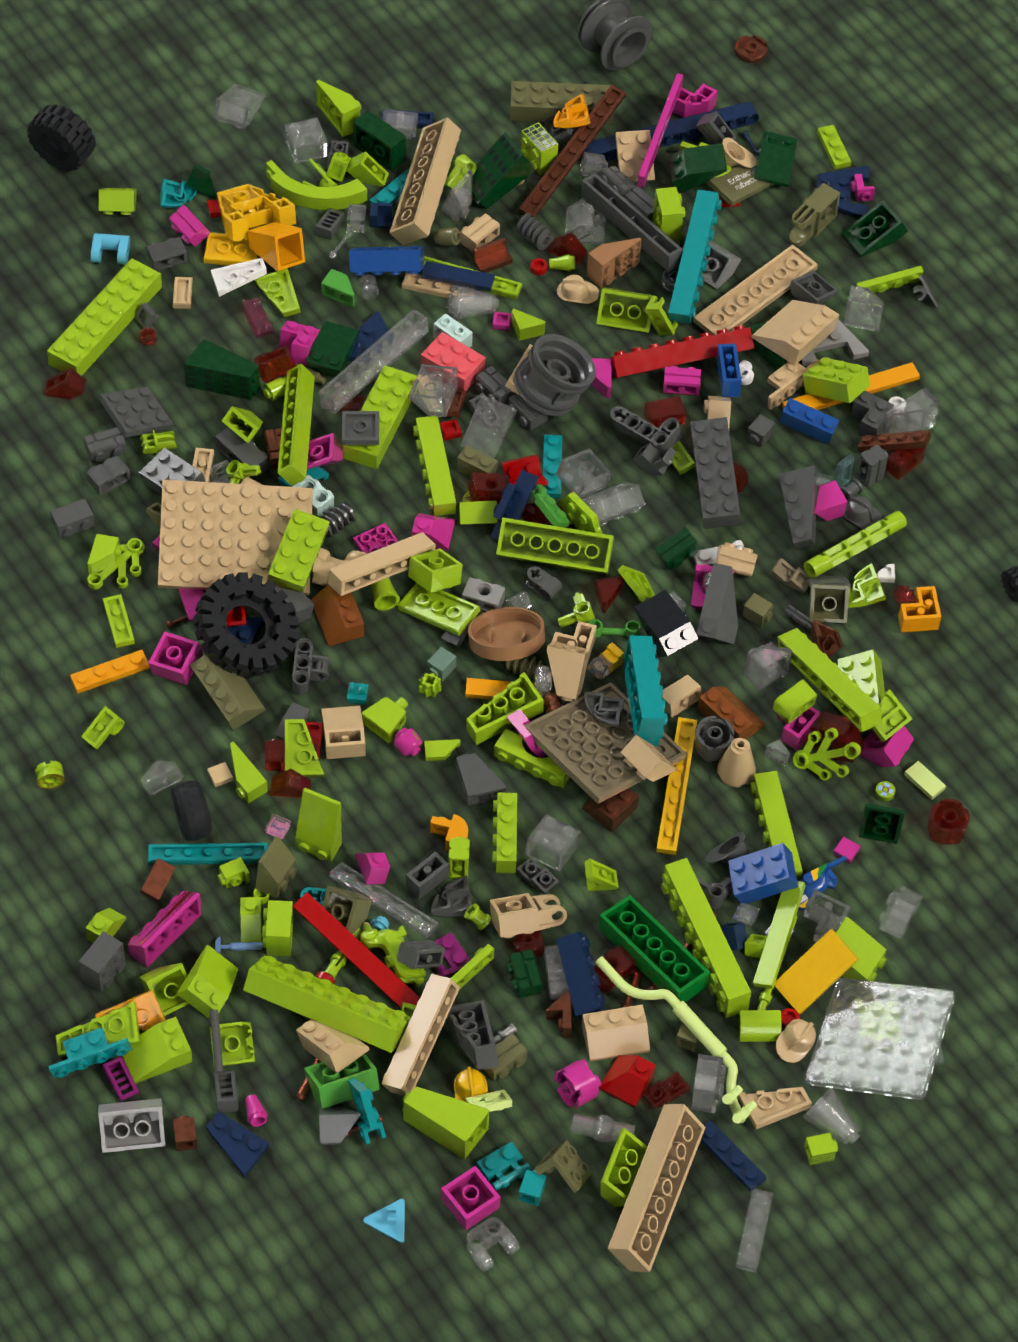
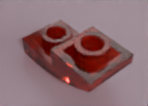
[893,585,916,603]
[643,1071,690,1109]

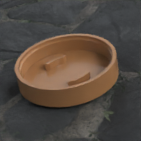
[468,607,545,661]

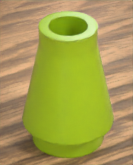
[549,254,575,272]

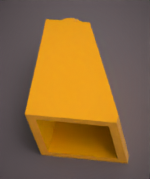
[248,222,305,271]

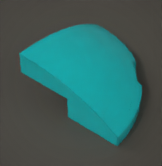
[160,179,198,208]

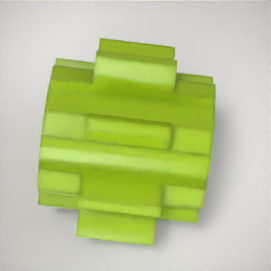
[418,673,442,698]

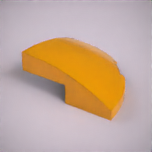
[553,94,590,128]

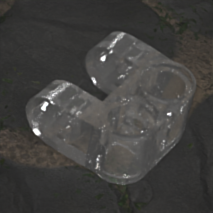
[466,1217,520,1272]

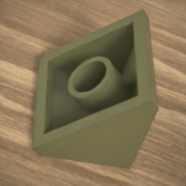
[809,584,850,623]

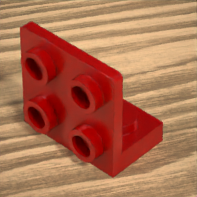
[501,455,548,487]

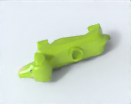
[360,922,426,987]

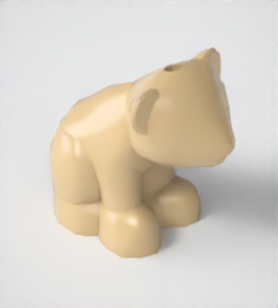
[312,548,366,586]

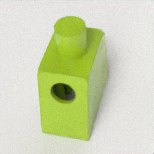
[362,697,408,744]

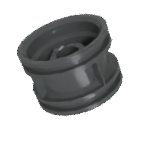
[514,334,596,416]

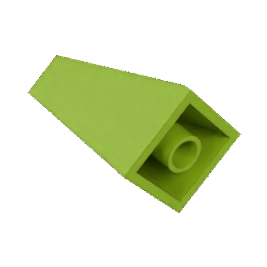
[402,1086,490,1160]

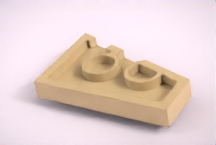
[737,1087,812,1129]

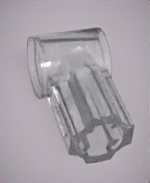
[534,666,552,698]

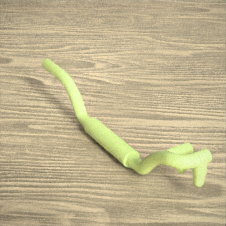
[595,956,757,1124]

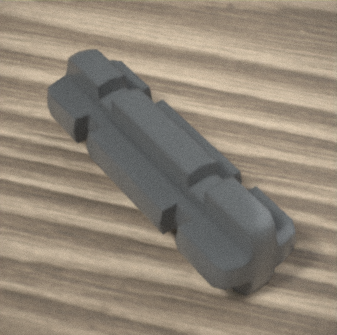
[784,605,813,632]

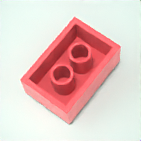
[421,332,486,391]

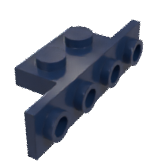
[490,470,539,540]

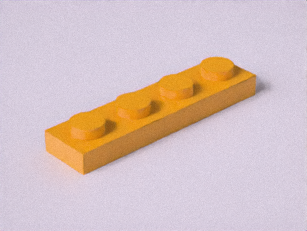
[70,650,150,694]

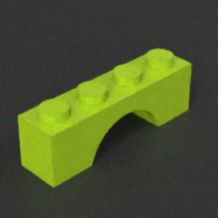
[494,728,570,788]

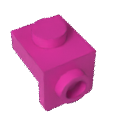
[851,174,875,201]

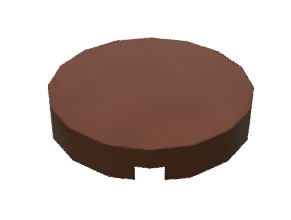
[734,35,768,63]

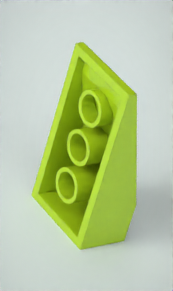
[295,788,342,862]

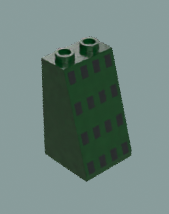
[464,132,536,210]
[184,339,261,400]

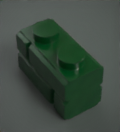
[655,527,700,570]
[506,950,543,998]

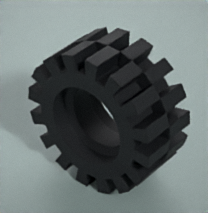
[1000,565,1018,602]

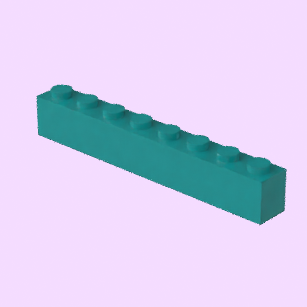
[668,190,722,324]

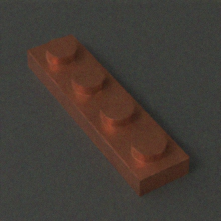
[857,430,932,453]

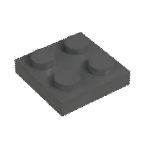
[342,411,379,445]

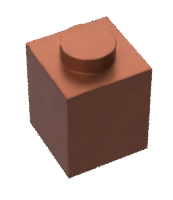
[173,1116,198,1151]

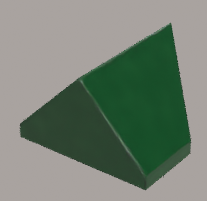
[186,164,217,199]

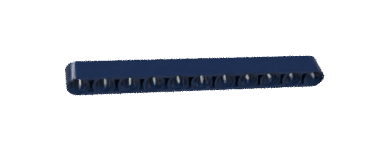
[582,102,759,165]

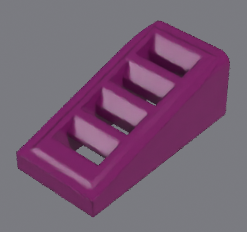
[102,1056,140,1102]

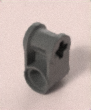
[526,566,562,601]

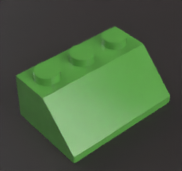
[304,1053,380,1109]

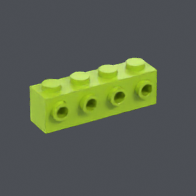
[492,793,517,873]

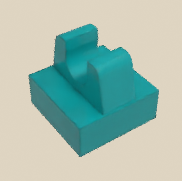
[347,682,369,705]

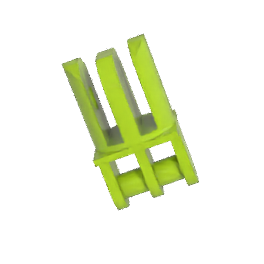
[140,430,177,455]

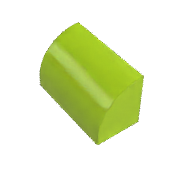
[459,501,498,525]
[738,1010,781,1042]

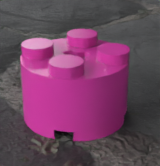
[554,1059,601,1109]

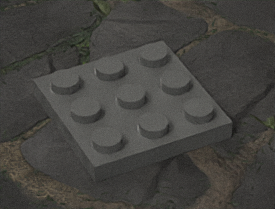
[99,386,173,438]

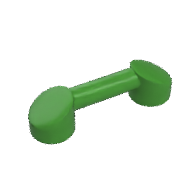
[588,619,641,638]

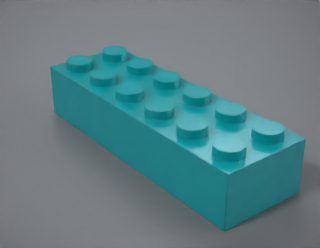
[623,635,668,746]

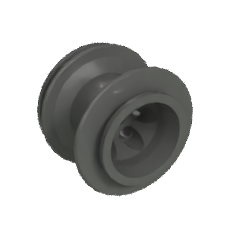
[577,0,652,71]

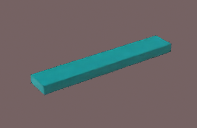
[148,843,268,865]

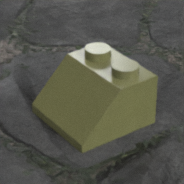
[255,837,297,898]

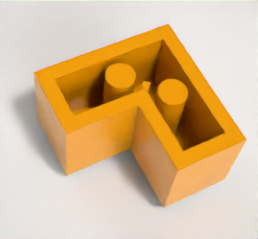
[898,586,941,632]

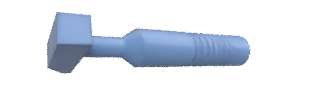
[215,937,262,954]

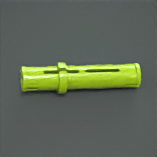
[324,928,363,979]

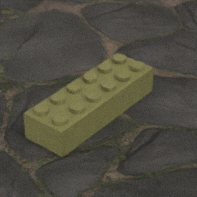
[510,81,613,125]

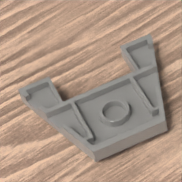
[802,319,869,368]

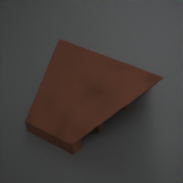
[810,620,843,658]

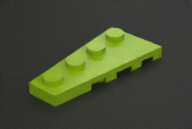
[56,1001,140,1057]

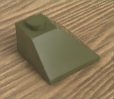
[322,886,372,934]

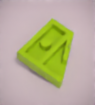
[617,565,655,603]
[872,689,912,742]

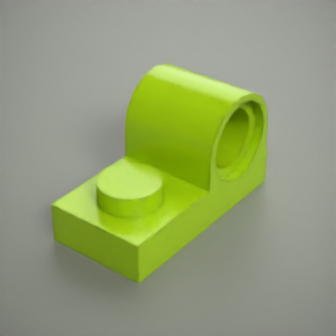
[81,706,124,750]

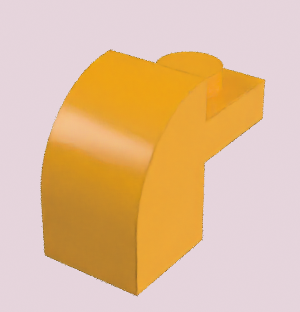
[430,814,468,851]

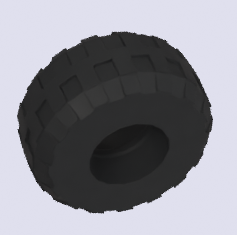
[171,780,212,841]

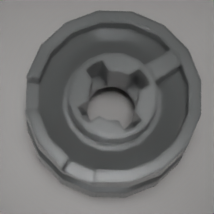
[661,267,679,295]

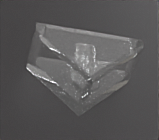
[140,761,184,796]

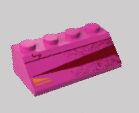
[128,891,202,968]

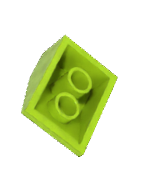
[316,80,362,137]
[176,945,238,1018]
[122,1017,192,1084]

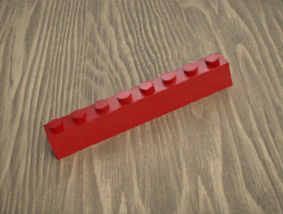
[609,325,754,378]

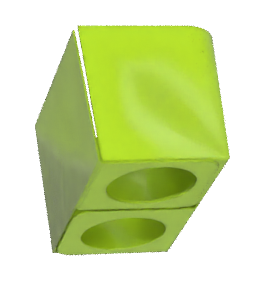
[773,679,817,724]

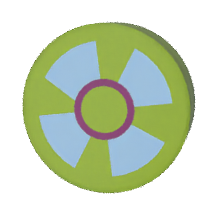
[875,781,895,801]

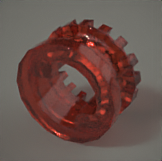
[140,328,157,346]

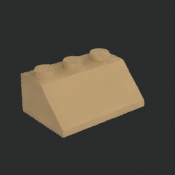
[581,1004,650,1062]
[296,1019,370,1073]

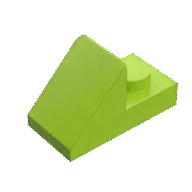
[584,858,619,891]

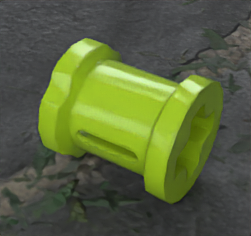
[464,903,491,930]

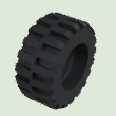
[27,104,96,171]

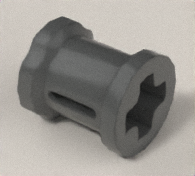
[840,478,863,502]

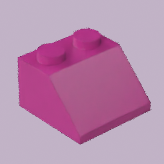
[860,726,914,767]

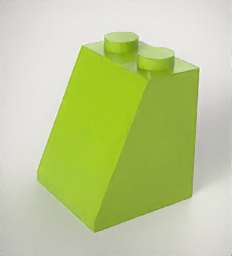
[836,917,887,989]

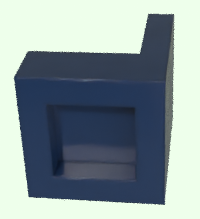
[370,202,392,228]
[720,922,747,950]

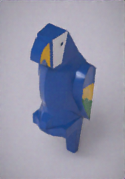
[798,856,847,910]

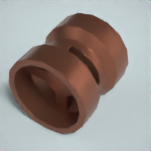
[543,693,564,714]

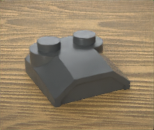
[790,270,839,305]

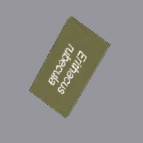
[708,156,774,206]

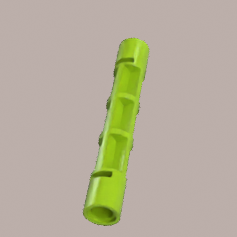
[804,511,907,579]

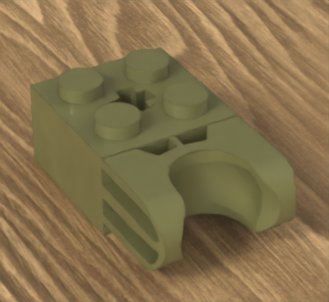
[789,183,840,247]

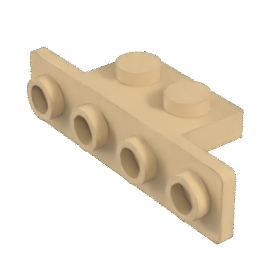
[767,359,819,410]

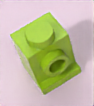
[217,857,250,889]

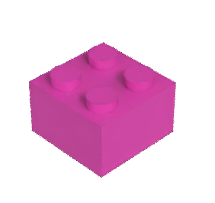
[148,632,203,685]
[441,1166,501,1230]

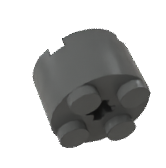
[694,716,734,763]

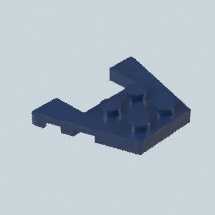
[816,166,869,217]

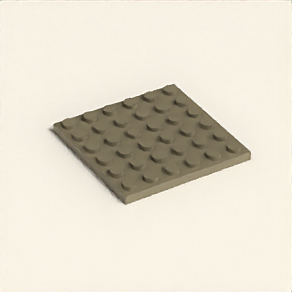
[524,682,687,804]

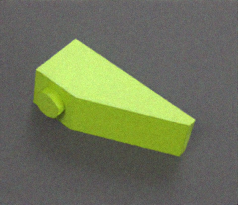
[230,741,268,804]

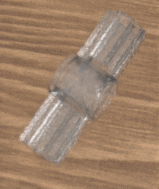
[571,1114,636,1143]

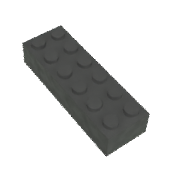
[690,417,741,529]

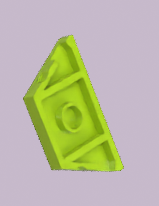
[556,492,603,534]

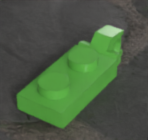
[531,484,571,527]

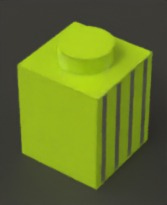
[804,1133,838,1165]

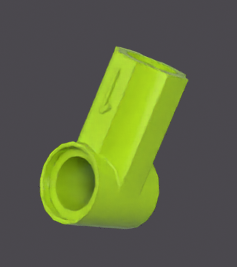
[445,154,477,191]

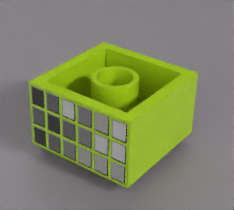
[520,122,558,176]

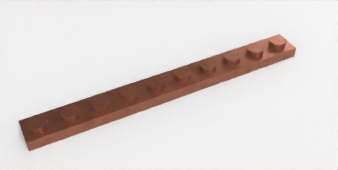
[519,85,626,218]

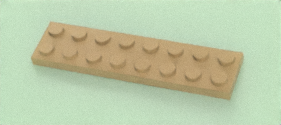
[693,244,818,335]

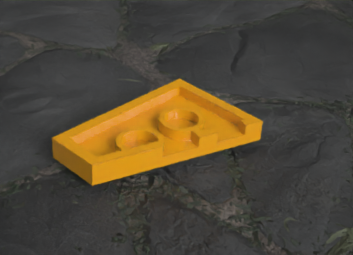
[95,990,166,1031]

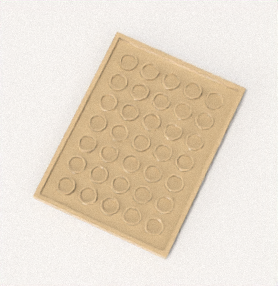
[158,480,313,596]

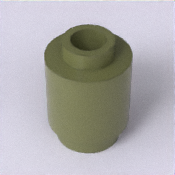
[434,228,462,246]

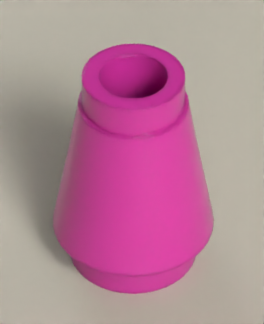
[245,1095,268,1127]

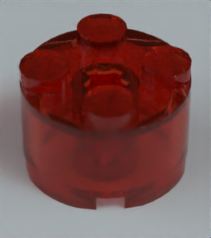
[927,799,970,845]

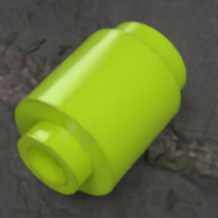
[263,377,286,401]

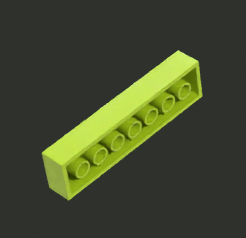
[47,258,162,380]
[661,858,751,1018]
[243,955,411,1053]

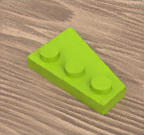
[254,268,301,317]
[285,719,324,777]

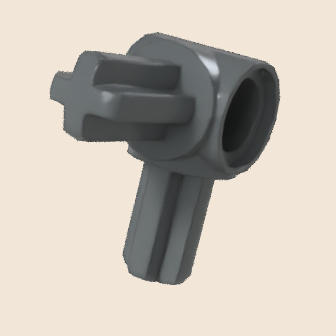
[696,876,733,909]

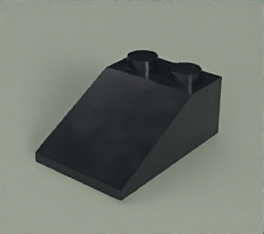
[634,590,699,658]

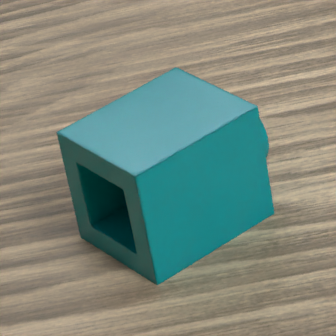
[518,1170,547,1206]

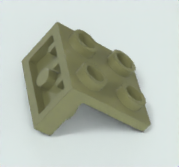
[534,1140,591,1193]

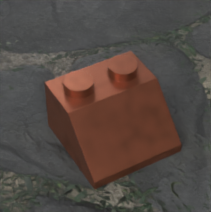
[582,788,639,832]

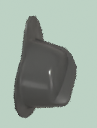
[844,496,883,529]
[705,832,750,864]

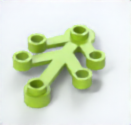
[87,538,145,590]
[793,728,861,781]

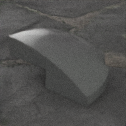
[584,692,624,727]
[431,876,473,917]

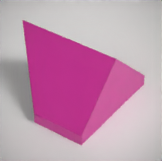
[814,480,847,521]

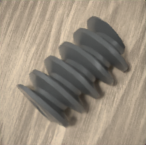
[517,213,554,250]
[320,501,356,538]

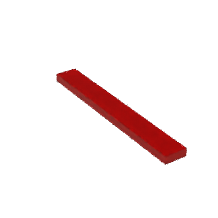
[293,892,420,1010]

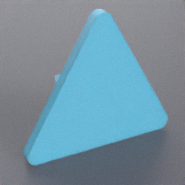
[363,1199,405,1243]

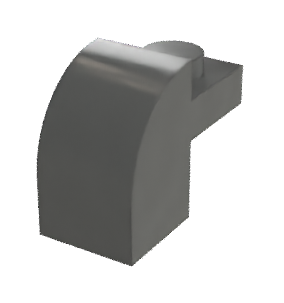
[632,442,676,476]

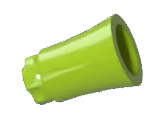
[370,577,400,611]

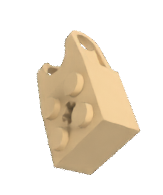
[490,893,567,938]

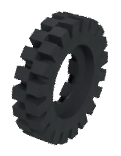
[193,572,299,677]

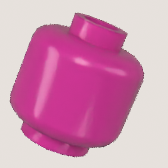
[394,727,422,757]

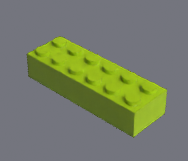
[343,365,418,470]
[496,517,614,575]

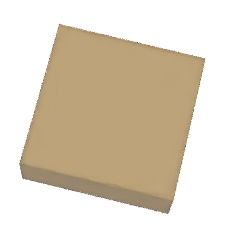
[207,762,233,787]

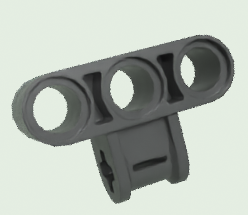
[291,638,331,695]

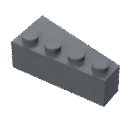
[779,465,819,550]
[446,1000,498,1069]

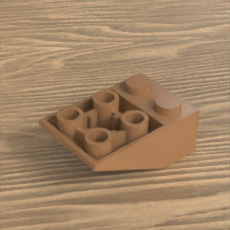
[586,238,642,288]

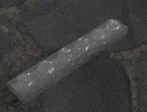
[329,862,439,938]

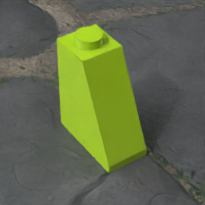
[222,406,263,443]

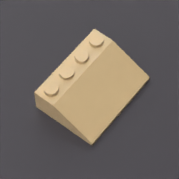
[751,300,839,365]

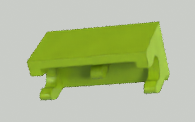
[644,296,678,336]

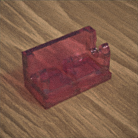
[243,298,274,338]

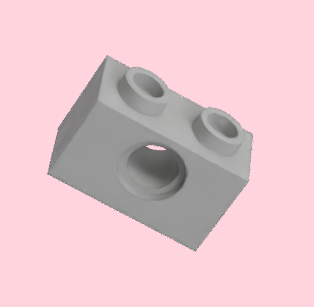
[462,577,505,612]

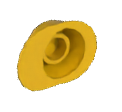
[454,1066,488,1102]

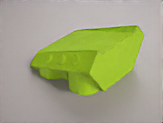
[209,1022,255,1067]

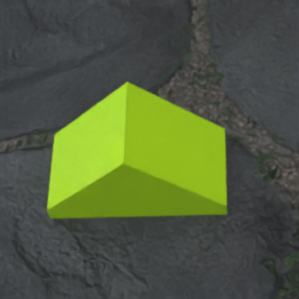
[511,308,546,341]

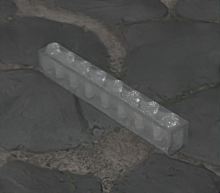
[319,309,428,414]

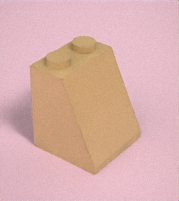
[547,641,590,701]

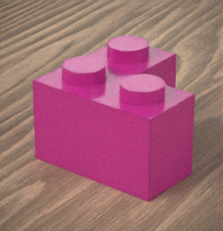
[279,321,320,366]
[777,707,821,750]

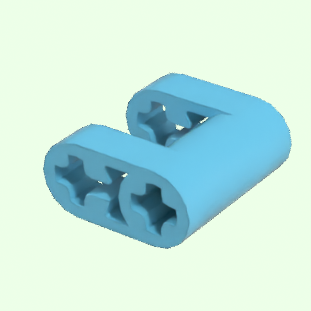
[91,233,130,265]

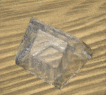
[505,592,531,609]

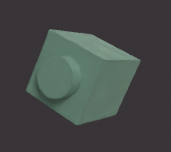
[427,647,456,682]

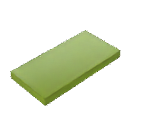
[397,583,481,636]

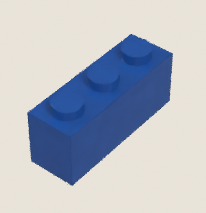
[717,344,742,397]
[779,398,839,445]

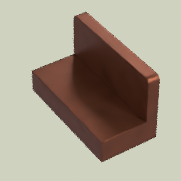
[473,238,513,273]

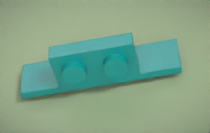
[48,1028,133,1078]

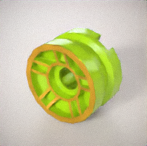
[35,761,65,789]

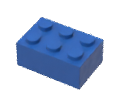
[728,843,798,905]

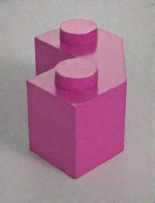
[673,84,718,118]

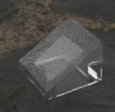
[765,740,790,765]

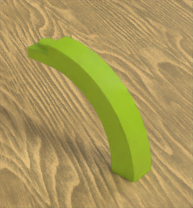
[265,160,367,210]

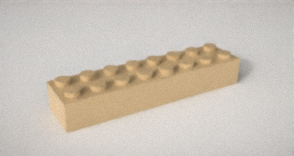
[390,117,461,246]
[607,1104,706,1272]

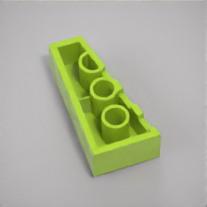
[466,672,544,745]

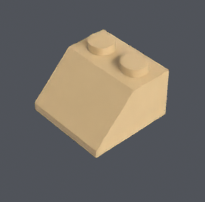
[621,735,677,782]

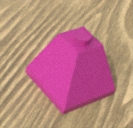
[307,433,343,470]
[412,513,455,551]

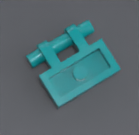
[476,1141,531,1191]

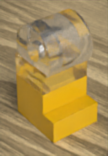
[587,642,624,680]

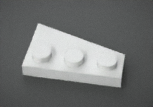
[211,258,267,297]

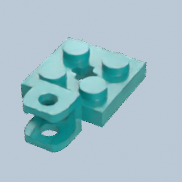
[348,1077,386,1145]

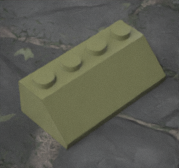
[190,654,266,731]

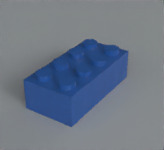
[349,246,425,275]

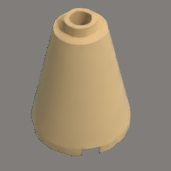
[717,738,756,788]

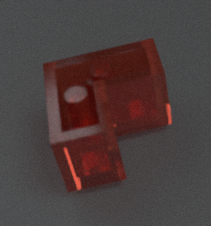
[811,711,865,763]

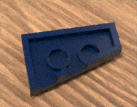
[206,1111,269,1178]

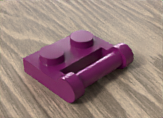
[434,932,471,978]

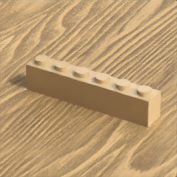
[328,532,436,596]
[381,974,460,1096]

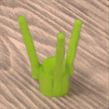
[302,158,338,187]

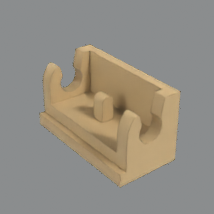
[662,675,701,718]

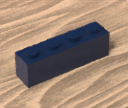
[556,932,605,1018]

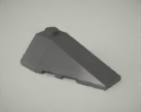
[697,563,738,645]

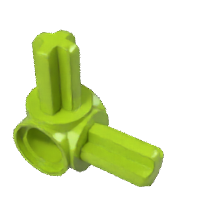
[226,460,261,484]
[557,592,595,628]

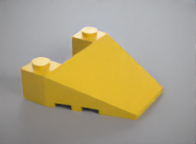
[217,184,296,242]

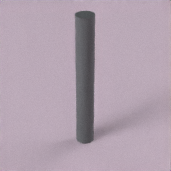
[210,1010,223,1073]

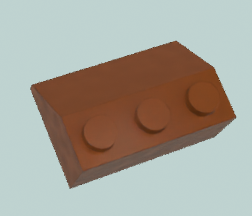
[311,584,364,646]
[697,686,765,740]

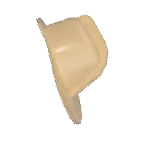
[722,138,757,168]
[557,275,599,304]
[776,1019,816,1063]

